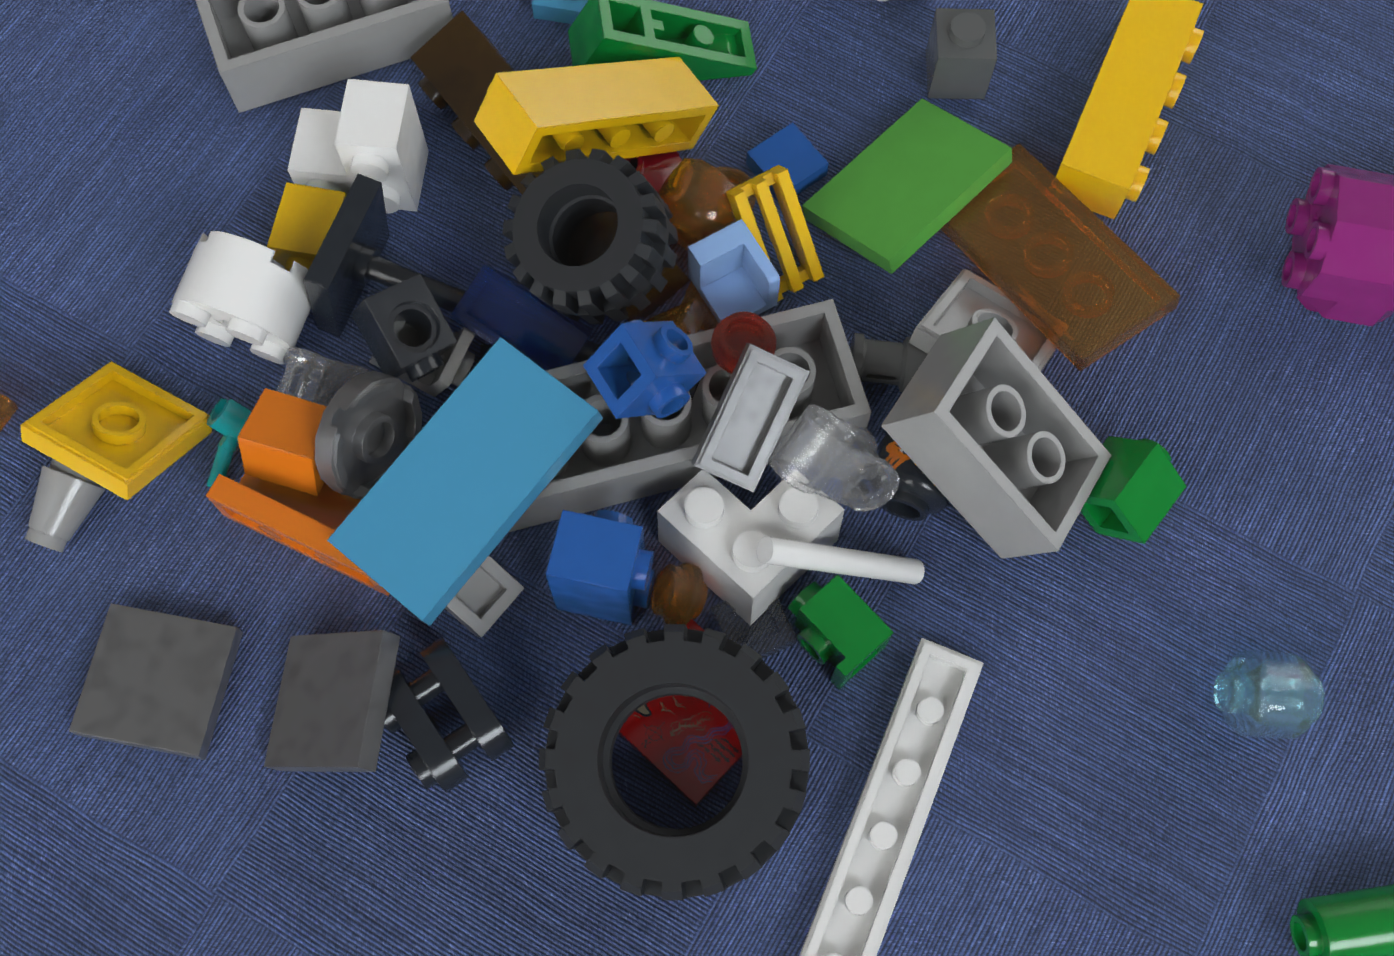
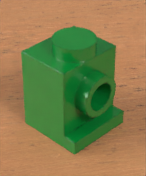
[788,574,894,690]

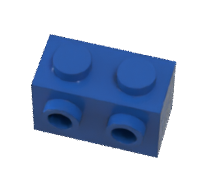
[546,510,655,626]

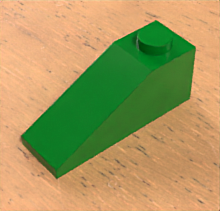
[568,0,757,81]

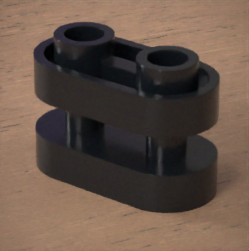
[384,637,515,793]

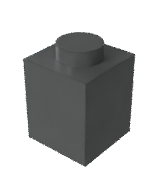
[926,8,997,99]

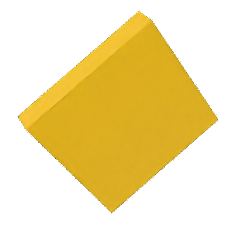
[21,361,212,500]

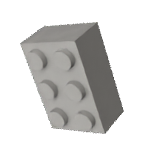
[881,317,1111,559]

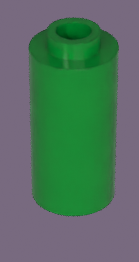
[1290,884,1394,956]

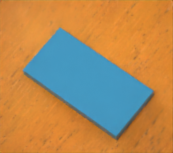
[327,337,603,626]

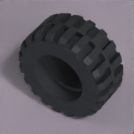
[539,624,810,900]

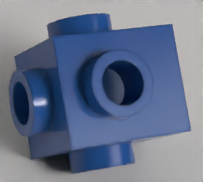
[583,320,706,419]

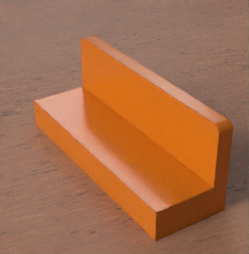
[206,473,390,596]

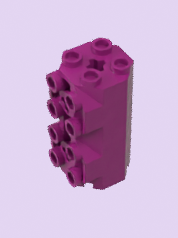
[1281,164,1394,326]

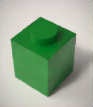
[1081,436,1187,544]

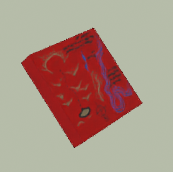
[618,617,742,807]

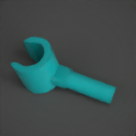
[206,399,251,487]

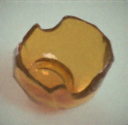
[658,158,736,250]

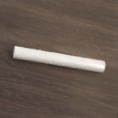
[756,536,925,584]

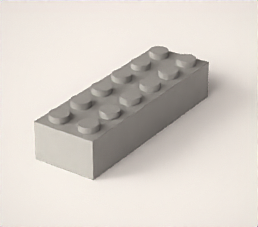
[509,299,872,532]

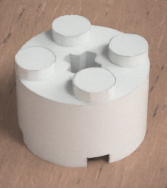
[169,231,311,364]

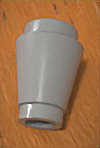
[24,459,105,553]

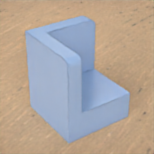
[688,219,780,327]

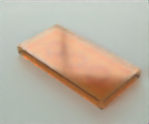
[941,143,1180,371]

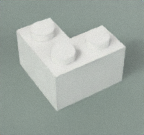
[287,79,429,213]
[657,468,845,626]

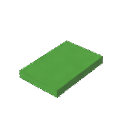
[802,98,1012,274]

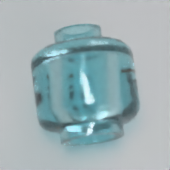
[1213,650,1324,739]

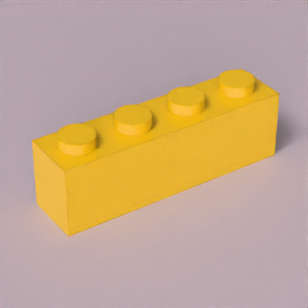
[1048,0,1204,219]
[474,57,719,175]

